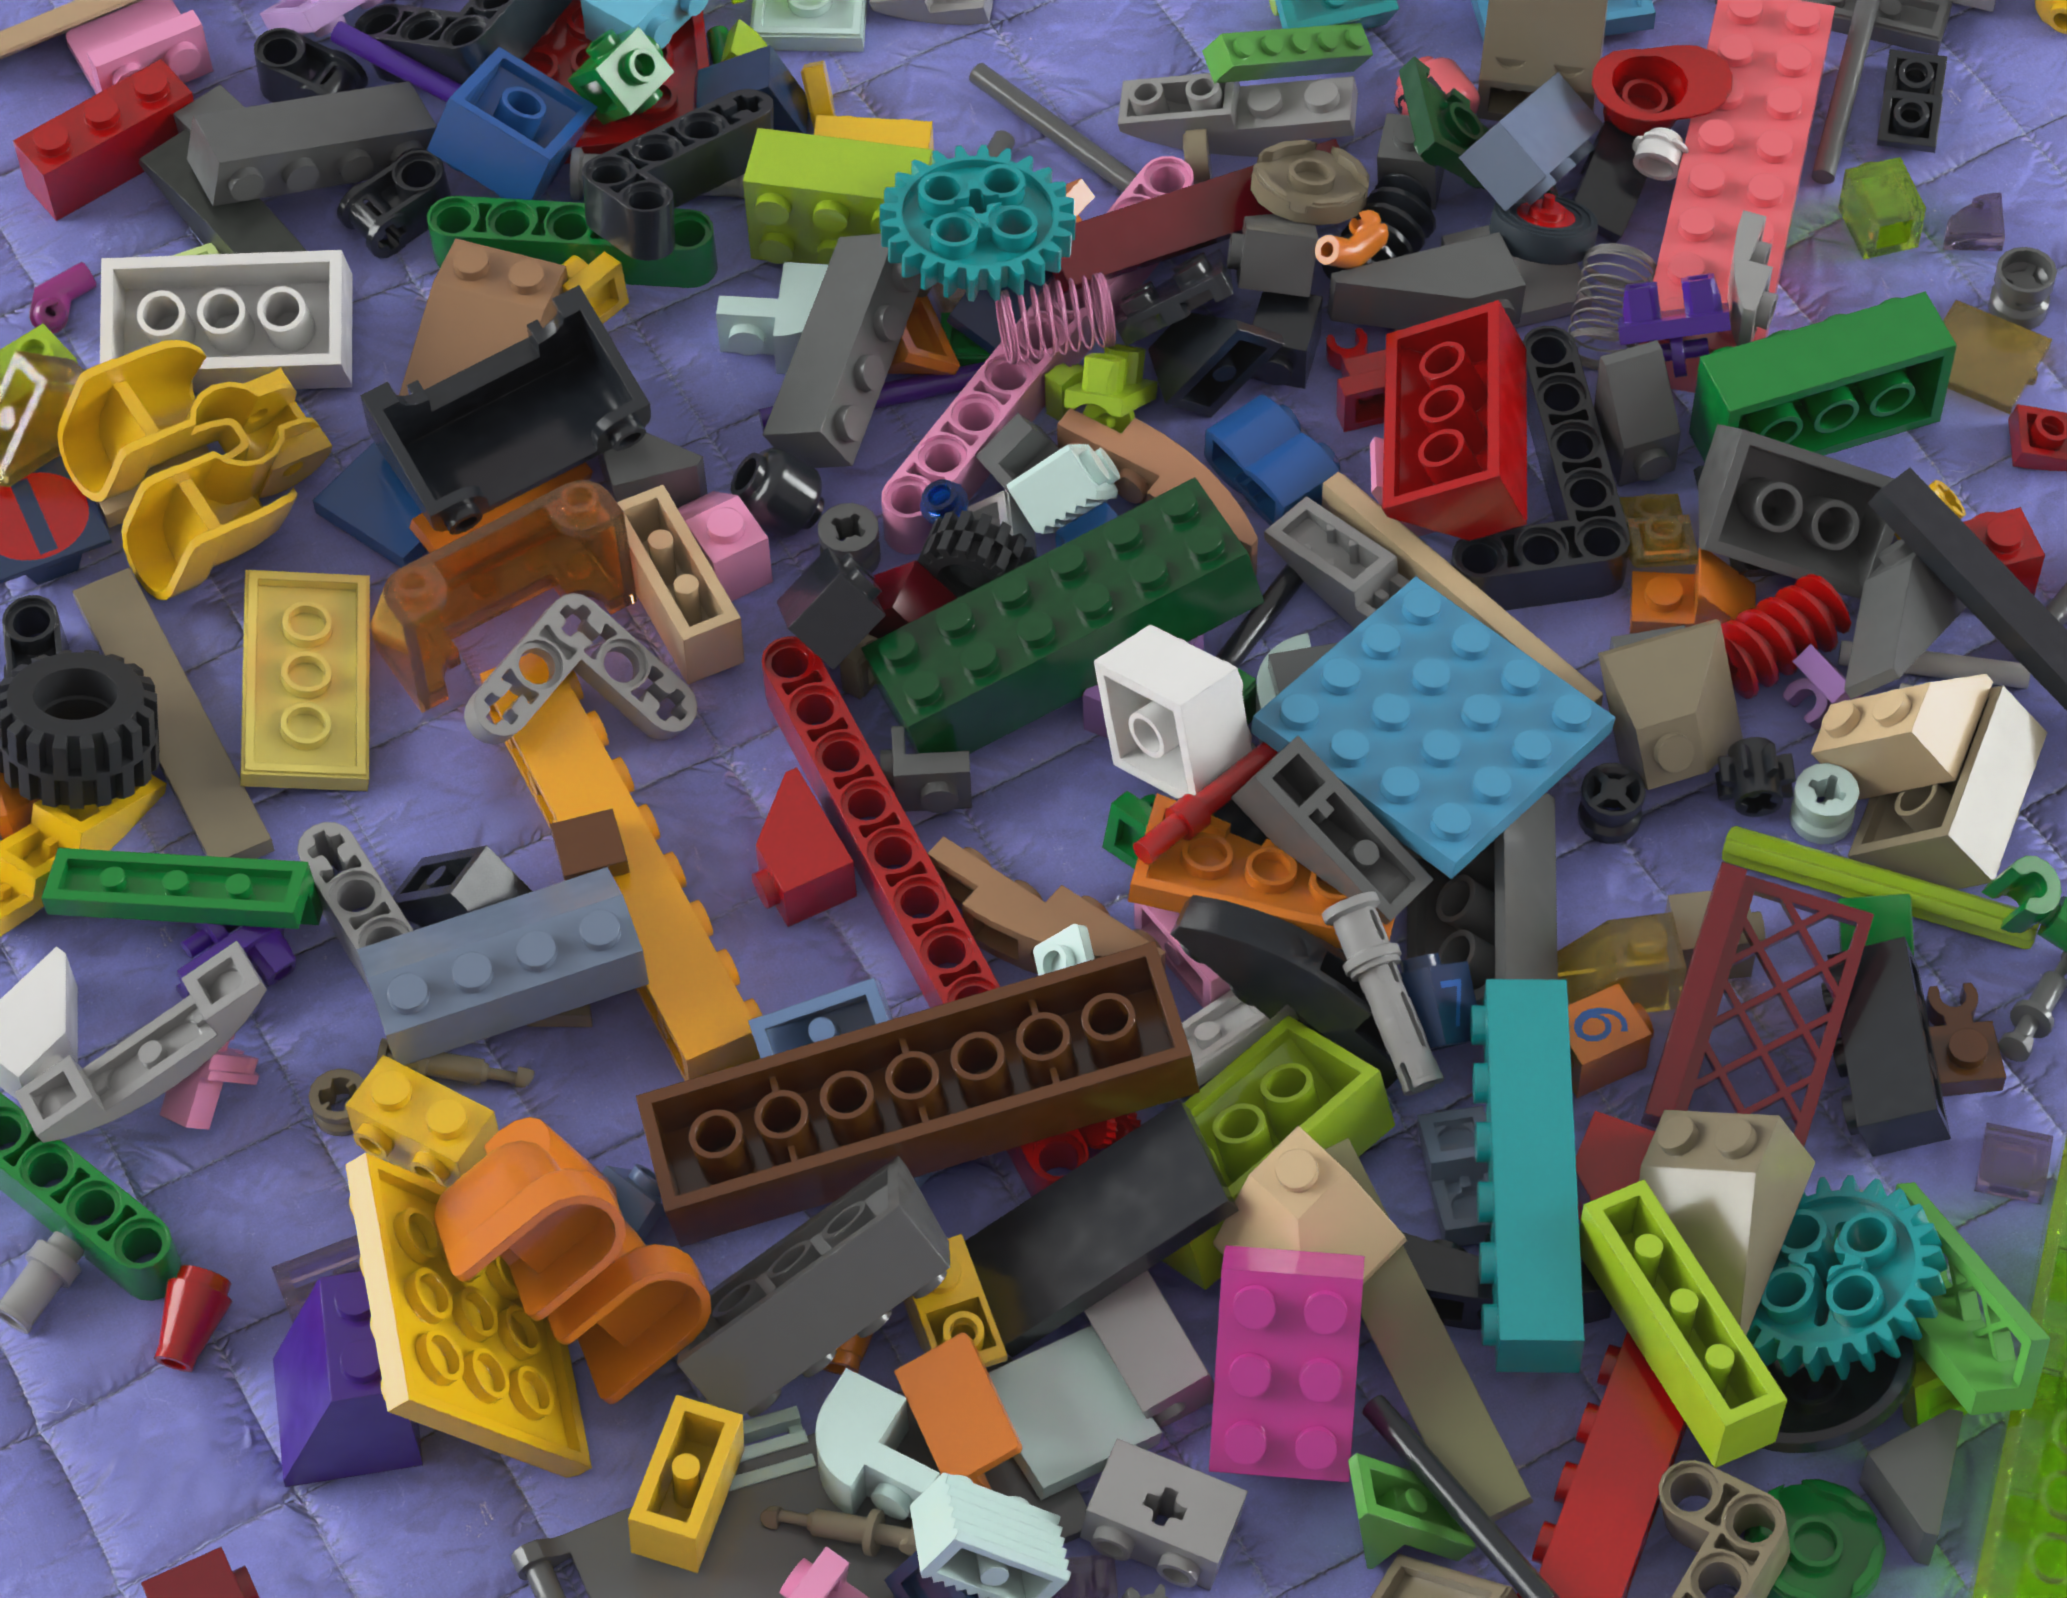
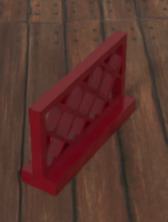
[1641,862,1874,1147]

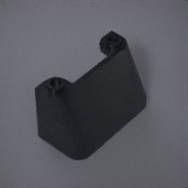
[360,285,651,535]

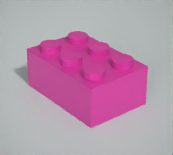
[1209,1245,1365,1482]

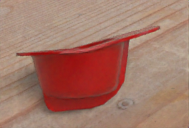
[1592,45,1733,137]

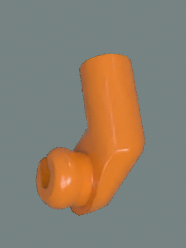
[1315,210,1389,269]

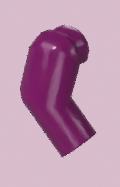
[29,262,96,334]

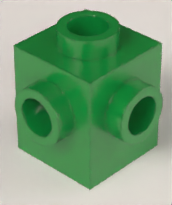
[567,26,674,125]

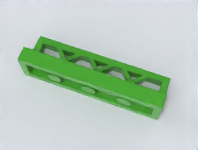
[1871,1182,2051,1415]

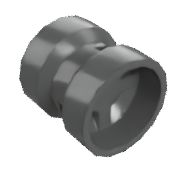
[1988,247,2057,331]

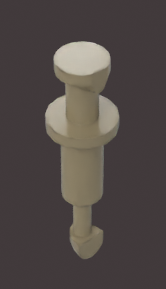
[376,1038,535,1088]
[760,1505,917,1557]

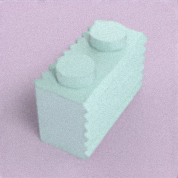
[1006,444,1121,534]
[910,1472,1071,1598]

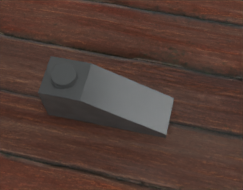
[1327,232,1526,329]
[1844,539,1966,699]
[1231,736,1434,925]

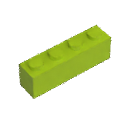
[1579,1179,1787,1468]

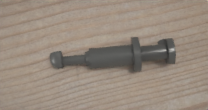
[1998,951,2067,1062]

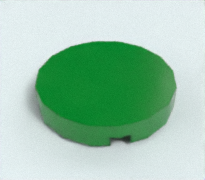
[1743,1479,1886,1598]

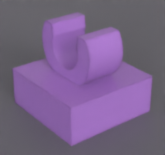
[1783,644,1864,730]

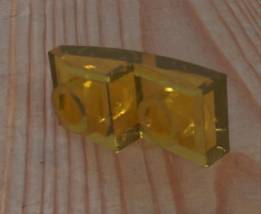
[1619,493,1699,568]

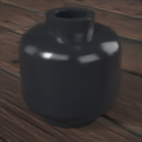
[730,447,824,539]

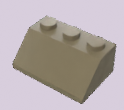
[1847,685,2048,890]

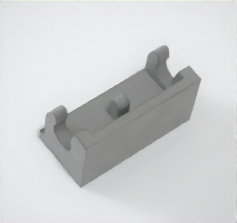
[1084,1270,1214,1427]

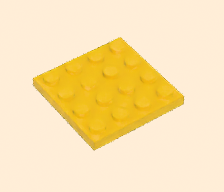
[345,1153,592,1478]

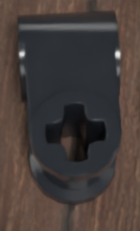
[254,28,368,103]
[337,150,451,258]
[2,595,70,678]

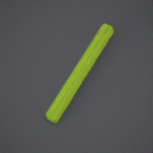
[1722,826,2040,949]

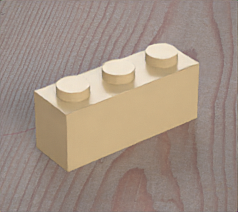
[607,485,745,685]

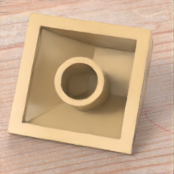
[1213,1126,1407,1284]

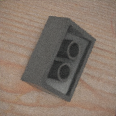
[1698,424,1895,599]

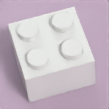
[1094,624,1252,800]

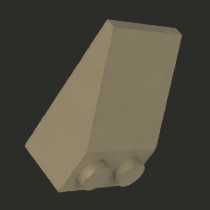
[1639,1110,1815,1335]

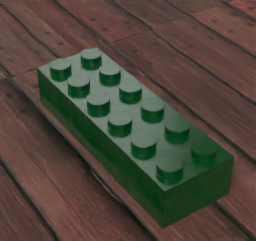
[861,477,1264,754]

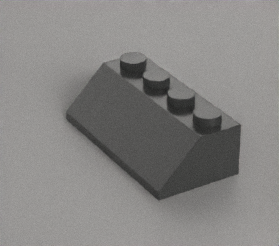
[1407,793,1558,1005]
[677,1156,950,1417]

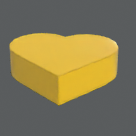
[801,60,836,129]

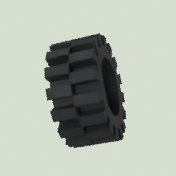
[917,510,1035,598]

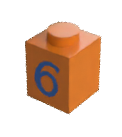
[1568,983,1654,1098]

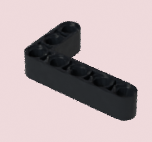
[355,0,573,85]
[1451,326,1630,611]

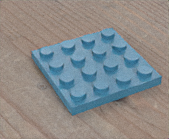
[1250,576,1615,879]

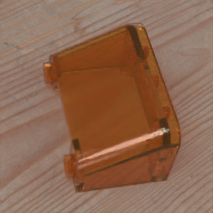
[370,480,637,713]

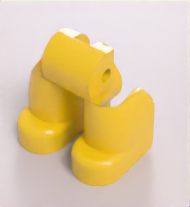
[57,340,332,600]

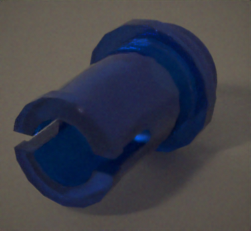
[920,479,970,524]

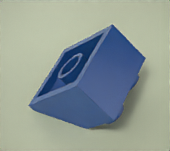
[427,47,598,200]

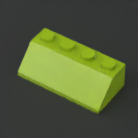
[1162,1015,1395,1290]

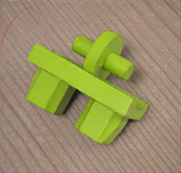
[1064,344,1158,434]

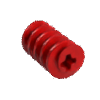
[1721,574,1852,699]

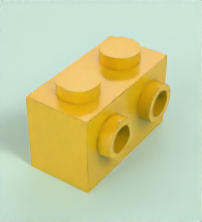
[345,1055,499,1188]

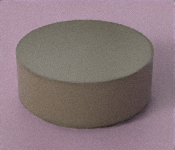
[1183,128,1212,184]

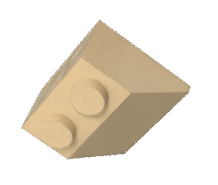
[1811,674,1993,800]

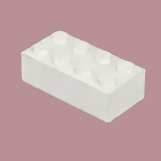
[100,250,353,393]

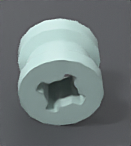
[1789,763,1860,844]

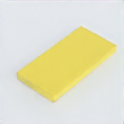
[240,570,370,791]

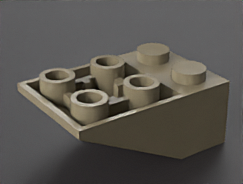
[1476,0,1608,121]

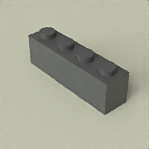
[187,81,437,206]
[762,234,921,468]

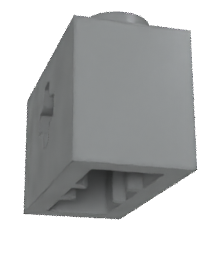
[1080,1438,1248,1590]

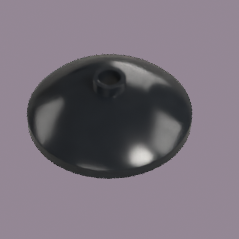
[1762,1289,1916,1453]

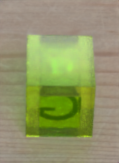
[1838,157,1926,260]

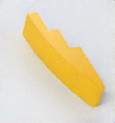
[0,774,167,937]

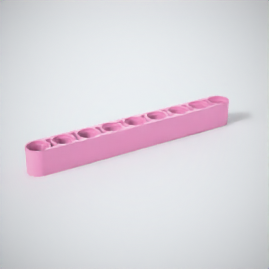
[882,156,1194,555]

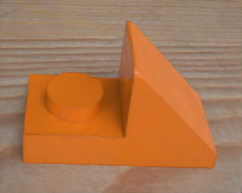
[1630,548,1756,634]

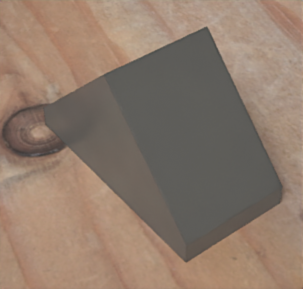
[598,433,708,508]
[1859,1409,1964,1566]

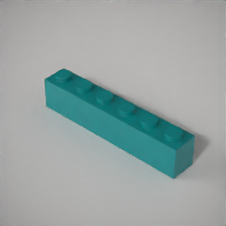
[1470,979,1585,1373]

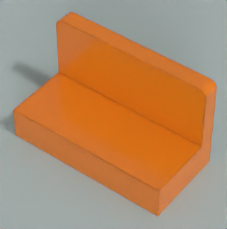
[894,1333,1022,1490]

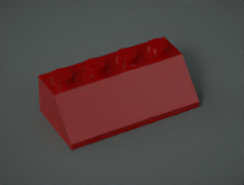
[1382,300,1527,541]

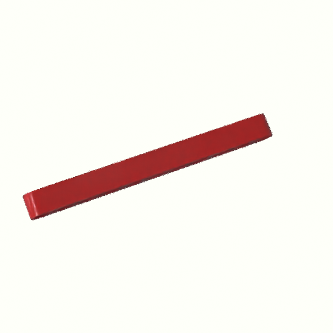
[761,636,1089,1197]

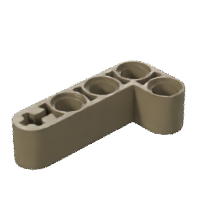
[1659,1460,1790,1598]

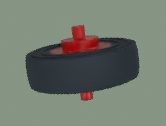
[1489,193,1598,265]

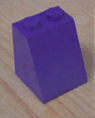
[273,1271,423,1487]

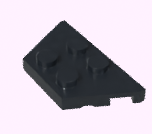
[1115,249,1234,346]

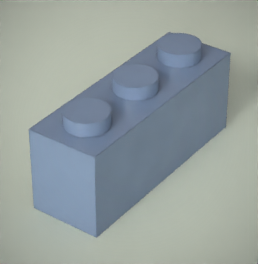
[1458,72,1604,212]

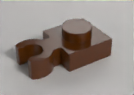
[1925,982,2006,1096]

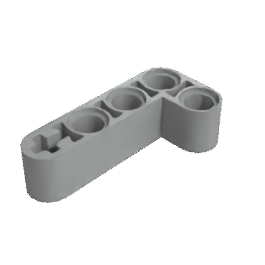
[297,822,413,994]

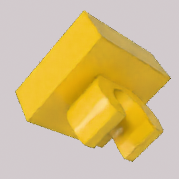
[561,251,629,324]

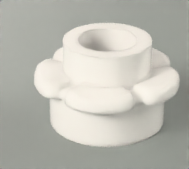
[1632,127,1689,181]

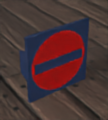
[0,456,113,585]

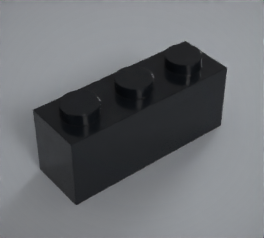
[1821,937,1951,1157]

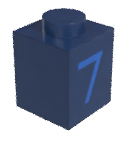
[1400,953,1477,1052]

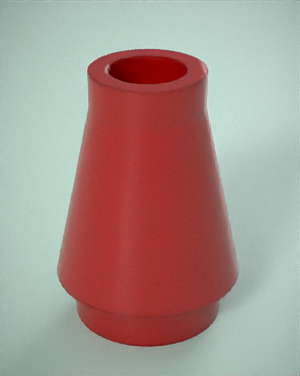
[154,1265,232,1372]

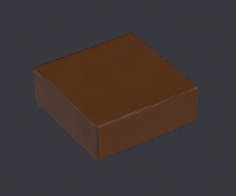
[550,808,630,881]

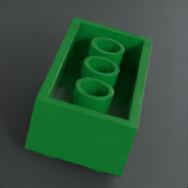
[1689,291,1957,462]

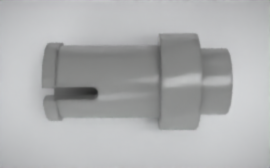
[0,1231,85,1334]

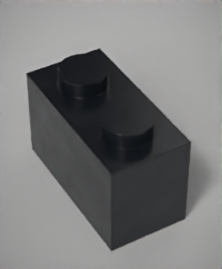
[776,547,886,670]

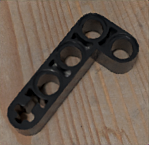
[582,89,774,261]

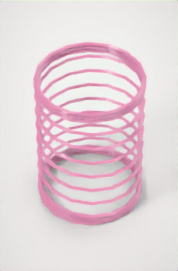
[995,272,1116,365]

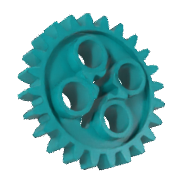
[880,145,1076,302]
[1746,1175,1948,1381]

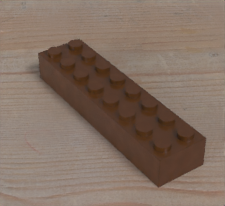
[636,941,1200,1247]

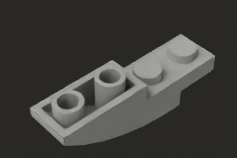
[1118,73,1358,157]

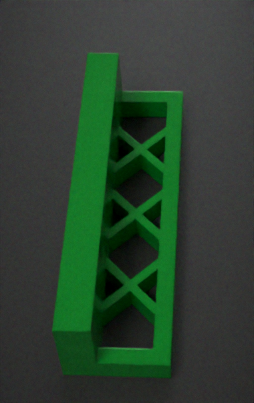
[41,848,323,929]

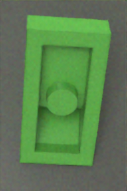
[1348,1453,1476,1569]

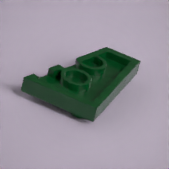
[1399,56,1559,196]

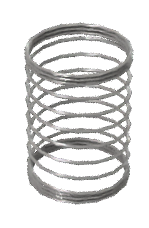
[1568,243,1657,370]

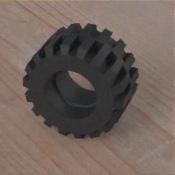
[0,650,160,809]

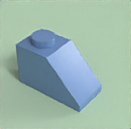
[748,978,893,1058]

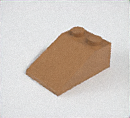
[399,239,568,396]

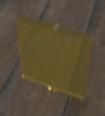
[1943,300,2052,414]

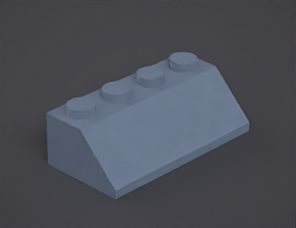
[357,867,649,1065]

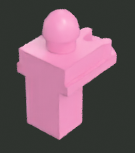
[159,1034,259,1130]

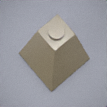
[1598,619,1743,790]

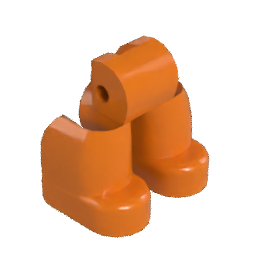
[434,1117,712,1405]

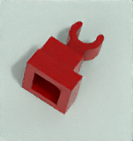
[1326,328,1386,432]

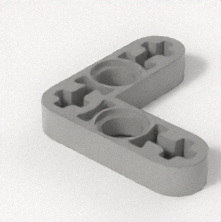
[464,593,697,745]

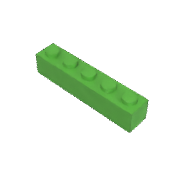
[1202,23,1373,83]

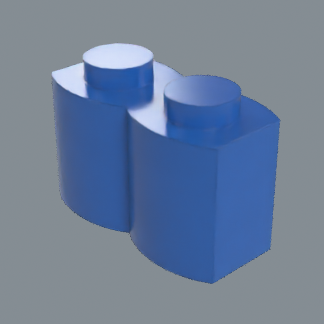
[1204,394,1340,526]

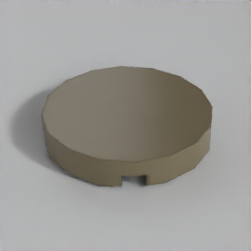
[1251,140,1370,225]

